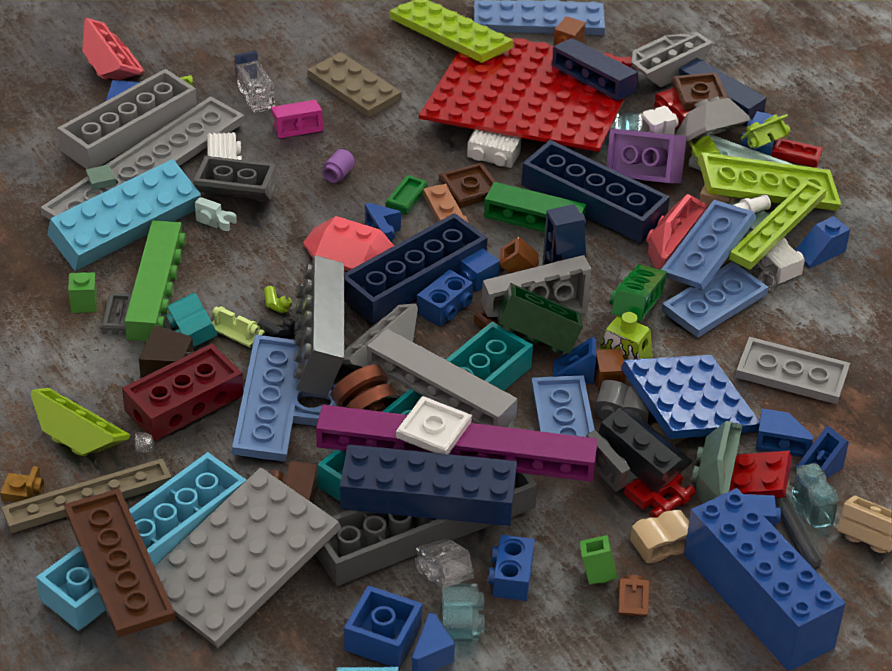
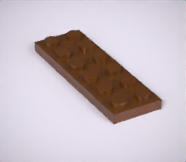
[64,488,175,638]

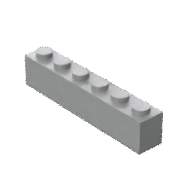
[367,329,517,427]

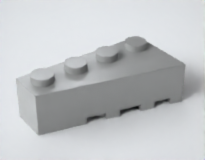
[481,255,591,317]

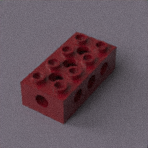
[122,343,243,442]

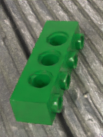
[609,264,667,321]

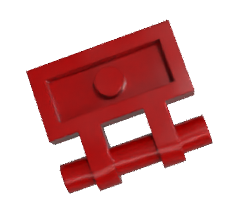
[624,474,696,518]

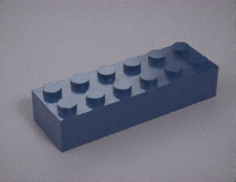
[521,140,670,244]
[344,213,488,325]
[340,445,517,526]

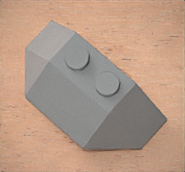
[632,32,713,87]
[676,96,750,141]
[341,304,418,371]

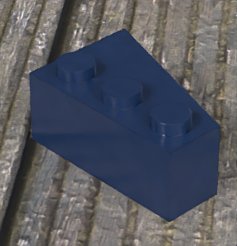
[542,204,586,265]

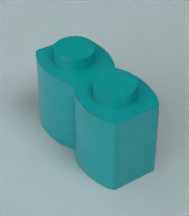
[166,292,218,347]

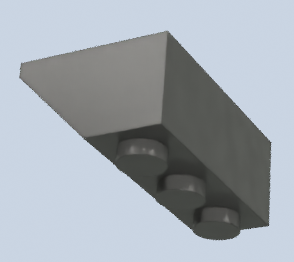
[194,156,276,201]

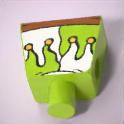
[599,312,653,360]

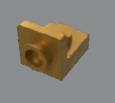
[0,466,44,502]

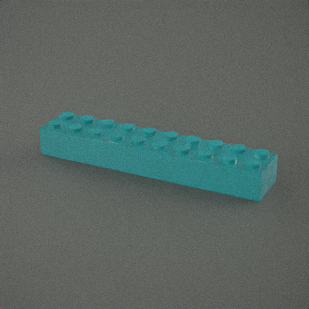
[317,322,533,501]

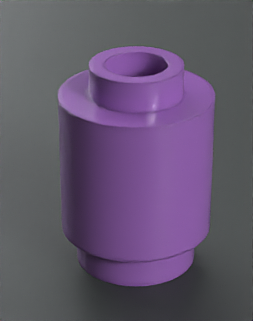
[322,149,355,183]

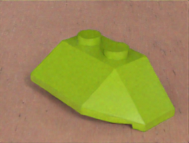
[30,388,130,456]

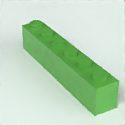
[125,220,186,341]

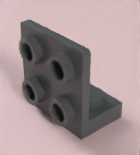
[586,430,639,492]

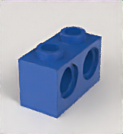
[417,269,473,327]
[488,535,535,601]

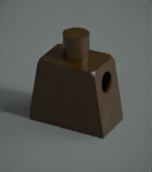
[139,326,194,378]

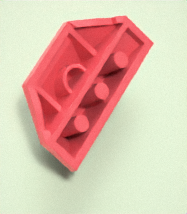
[83,18,144,81]
[646,194,708,270]
[303,216,394,271]

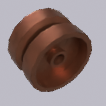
[330,364,399,412]

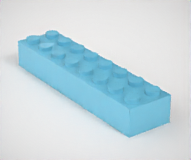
[36,452,246,631]

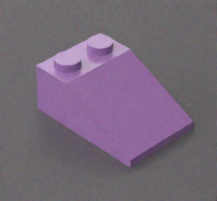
[606,129,686,183]

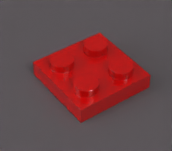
[729,450,792,498]

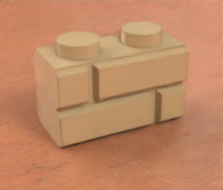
[837,495,892,553]

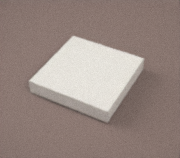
[396,396,472,454]

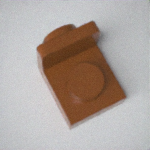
[618,575,649,617]

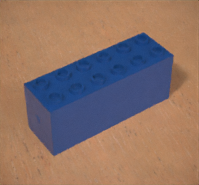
[684,488,846,671]

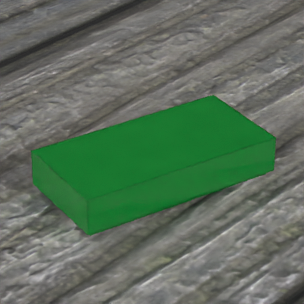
[385,175,428,215]

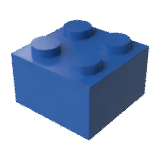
[344,585,422,669]

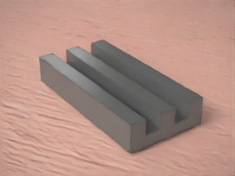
[101,293,132,335]

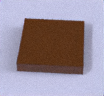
[672,72,728,111]
[439,162,496,208]

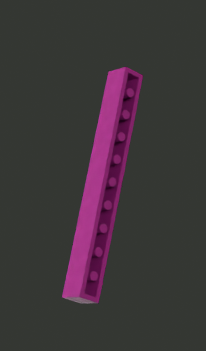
[316,405,598,482]

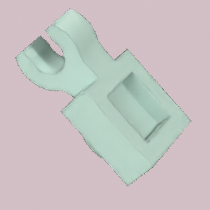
[195,197,237,231]

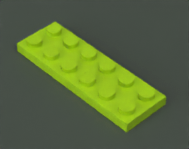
[389,0,513,63]
[698,152,841,211]

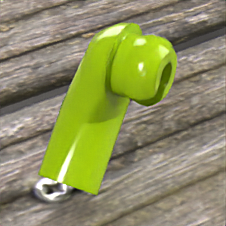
[263,286,292,314]

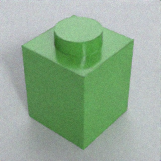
[68,272,98,313]
[580,535,618,585]

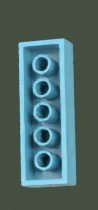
[47,159,201,271]

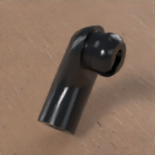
[258,318,296,338]

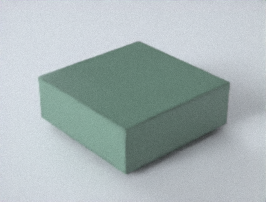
[86,164,116,190]

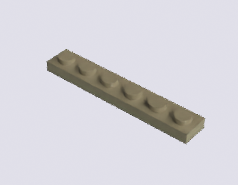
[1,458,172,533]

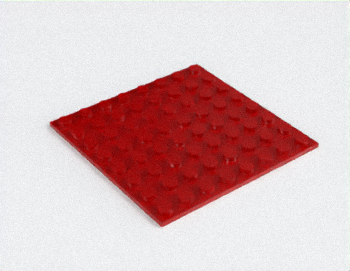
[419,38,638,152]

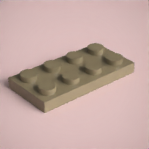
[307,52,402,117]

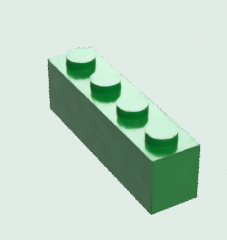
[484,182,586,232]

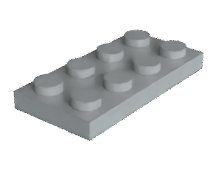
[735,337,850,405]

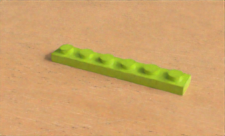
[729,180,827,270]

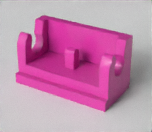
[271,100,324,138]

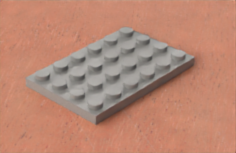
[155,467,341,648]

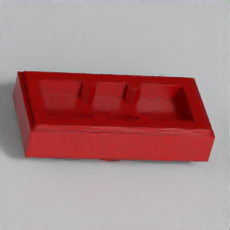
[771,138,823,168]

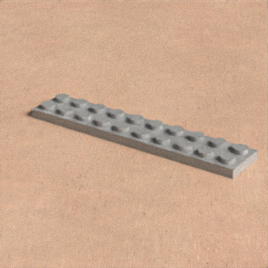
[40,97,245,220]

